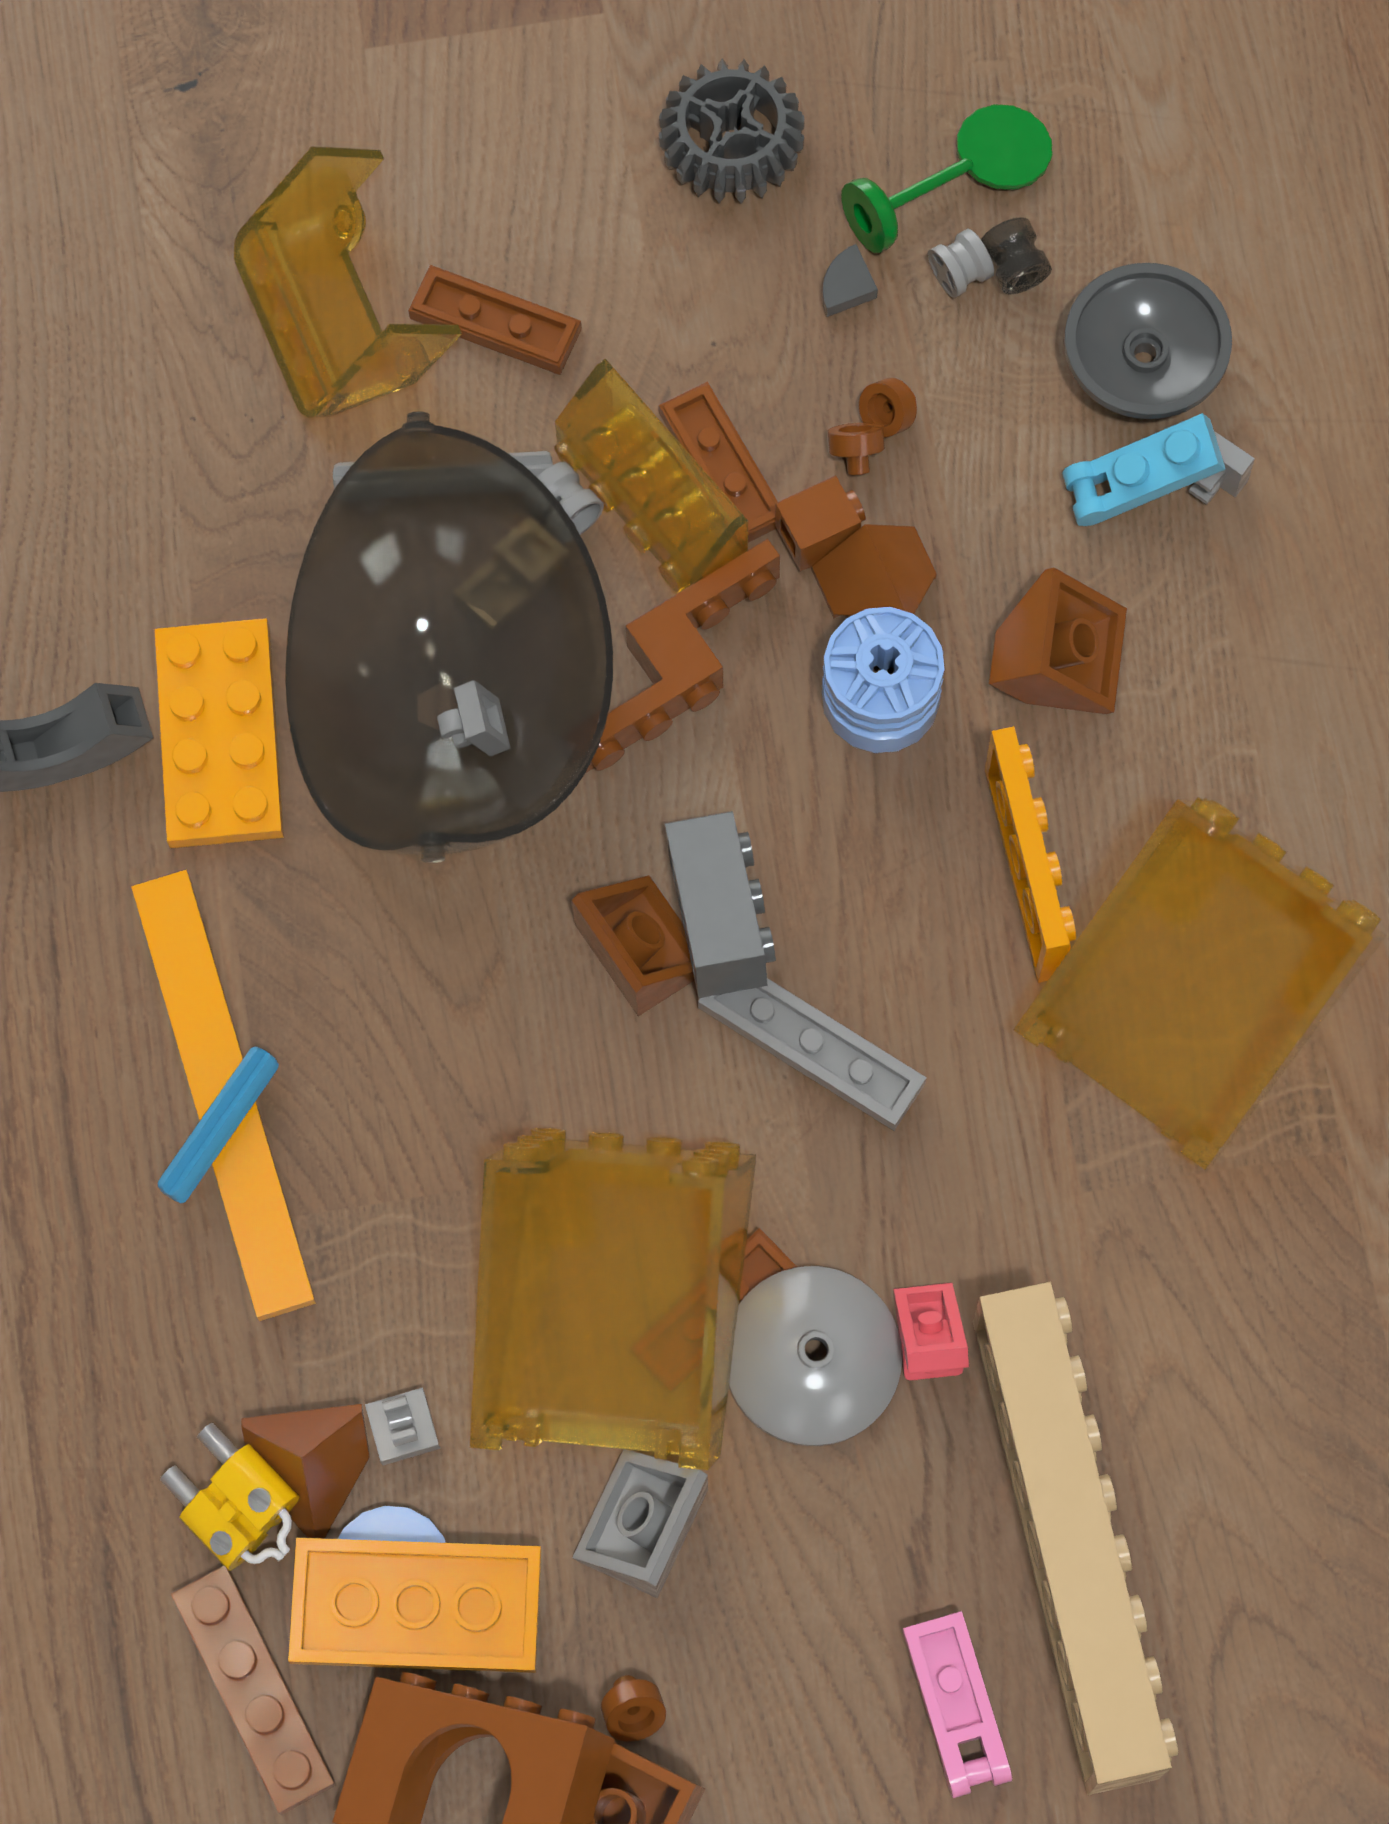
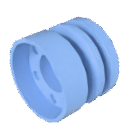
[822,607,945,753]

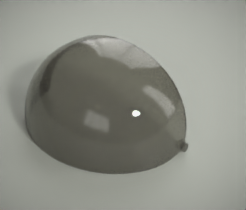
[285,411,613,863]

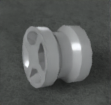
[928,228,994,298]

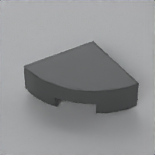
[823,244,878,317]

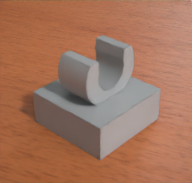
[1189,431,1255,505]
[437,680,511,757]
[365,1387,440,1465]

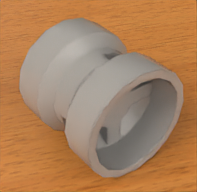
[526,461,604,541]

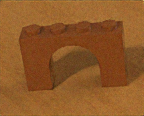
[332,1672,615,1824]

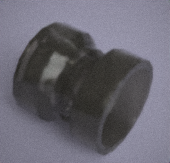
[981,217,1052,294]

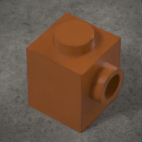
[775,475,866,572]

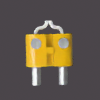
[160,1423,299,1571]

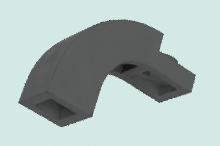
[0,683,153,792]

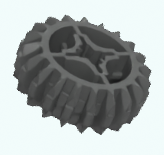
[659,58,805,204]

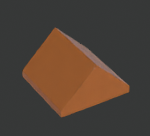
[572,875,695,1016]

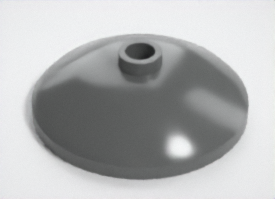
[1064,263,1232,419]

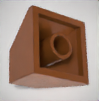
[989,567,1127,714]

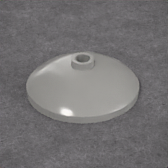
[723,1266,902,1446]

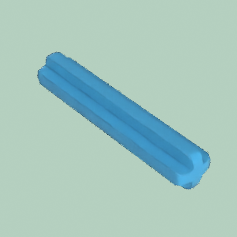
[158,1046,279,1203]

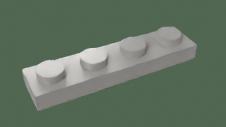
[698,978,927,1131]

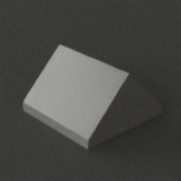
[572,1449,708,1599]

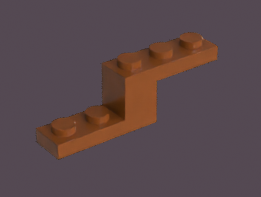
[567,538,780,776]

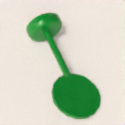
[841,104,1052,253]

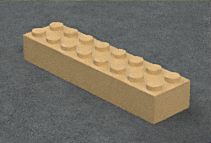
[973,1282,1178,1795]

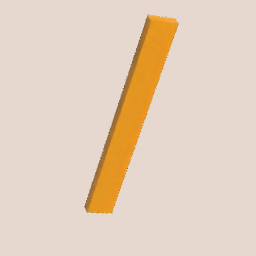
[131,869,316,1321]

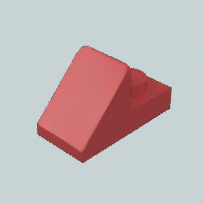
[894,1283,969,1381]

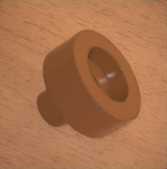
[859,378,917,437]
[828,422,885,475]
[601,1675,666,1742]

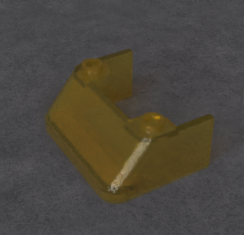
[234,146,462,417]

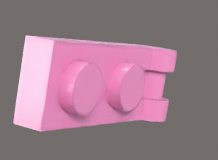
[902,1611,1012,1798]

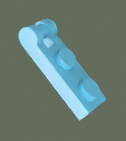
[1062,413,1226,526]

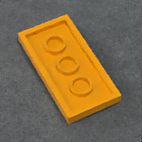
[155,618,284,848]
[985,726,1076,983]
[288,1538,542,1673]

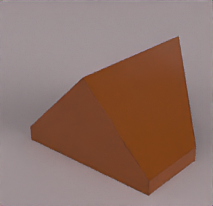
[812,524,937,619]
[241,1404,370,1539]

